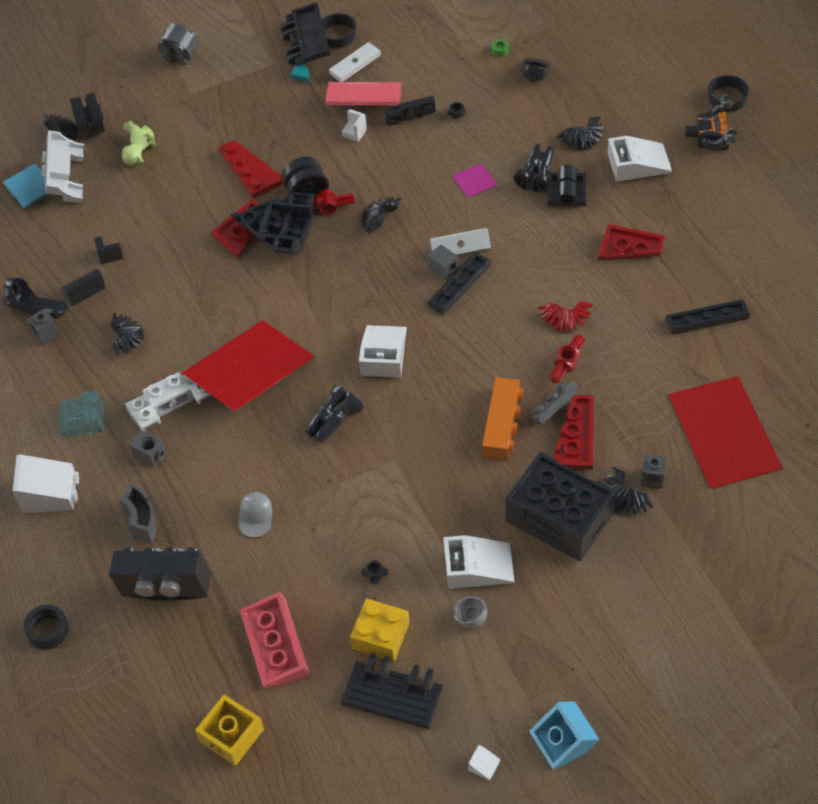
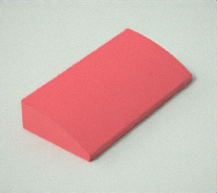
[325,82,402,105]
[240,592,310,688]

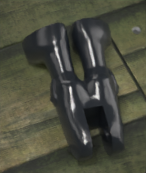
[513,144,553,192]
[305,385,364,443]

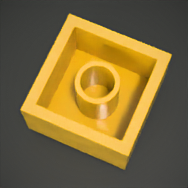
[350,599,410,662]
[195,694,264,766]

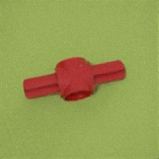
[313,189,355,215]
[549,334,586,384]

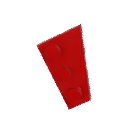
[211,199,259,259]
[598,224,665,260]

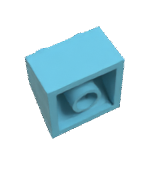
[529,702,599,770]

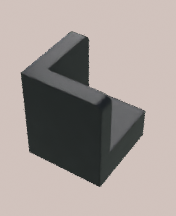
[94,236,124,264]

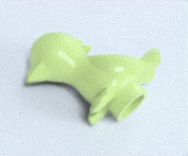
[122,121,156,166]

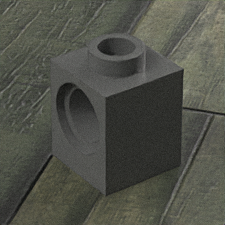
[28,309,60,345]
[130,430,166,467]
[641,454,666,489]

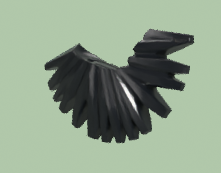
[44,114,78,140]
[556,117,603,150]
[360,197,402,234]
[110,313,144,356]
[604,467,653,514]

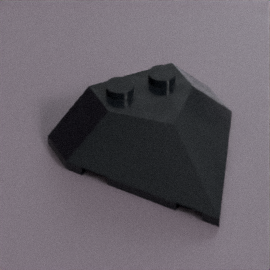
[230,192,314,254]

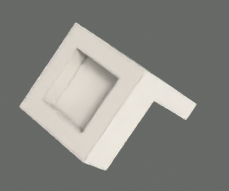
[342,109,367,142]

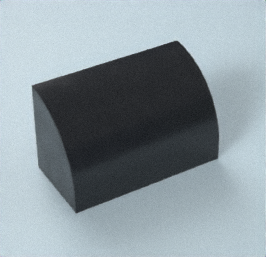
[61,269,106,306]

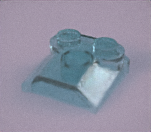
[59,390,104,436]

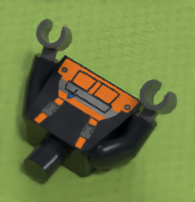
[685,94,738,151]

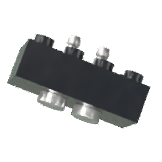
[109,547,211,601]

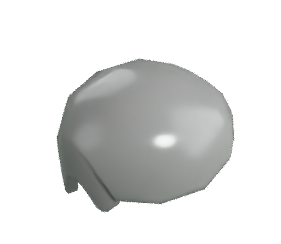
[453,596,488,629]

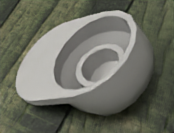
[239,492,273,538]

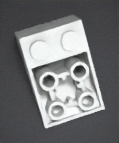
[608,136,672,182]
[359,325,407,378]
[443,535,514,589]

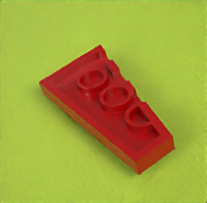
[218,140,283,199]
[553,395,594,470]

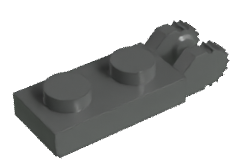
[527,381,578,424]

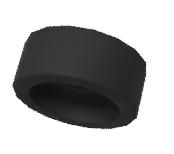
[23,605,69,649]

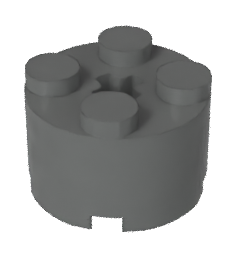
[157,23,199,65]

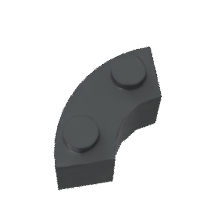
[120,484,157,544]

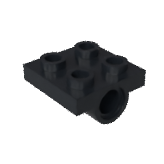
[547,165,586,206]

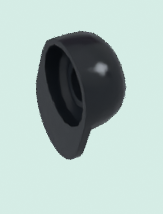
[521,58,551,81]

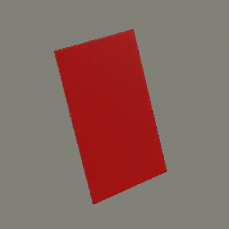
[182,320,315,412]
[668,376,783,489]

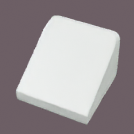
[468,745,500,781]

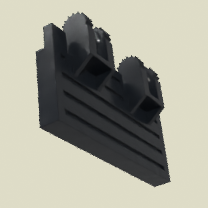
[280,2,331,66]
[341,653,443,729]

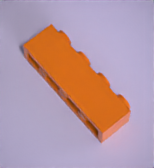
[482,377,524,461]

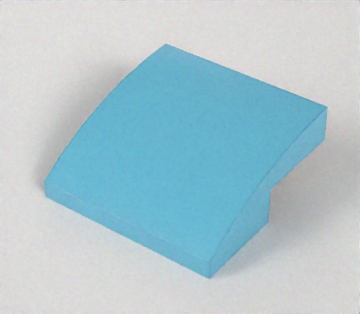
[3,164,49,209]

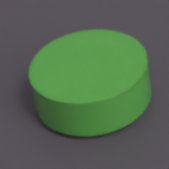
[491,40,509,57]

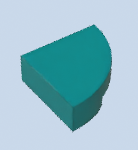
[291,64,309,82]

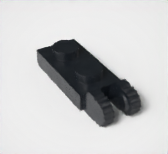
[385,96,436,126]

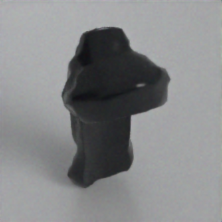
[3,278,68,319]

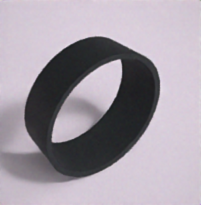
[322,13,356,48]
[708,75,749,112]

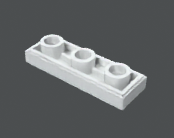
[329,42,381,82]
[430,228,491,254]

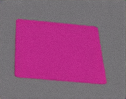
[452,164,497,198]

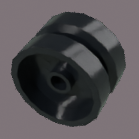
[70,92,105,137]
[281,156,329,199]

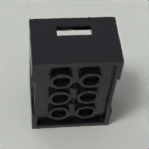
[505,452,616,562]

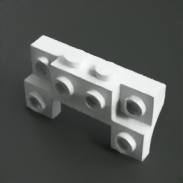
[41,130,84,203]
[125,372,211,431]

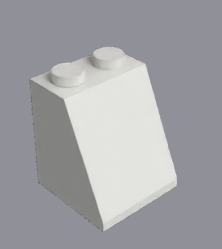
[13,455,79,514]

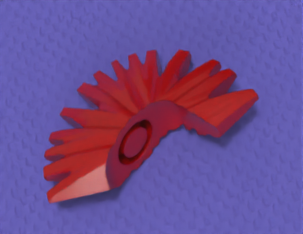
[537,301,593,332]

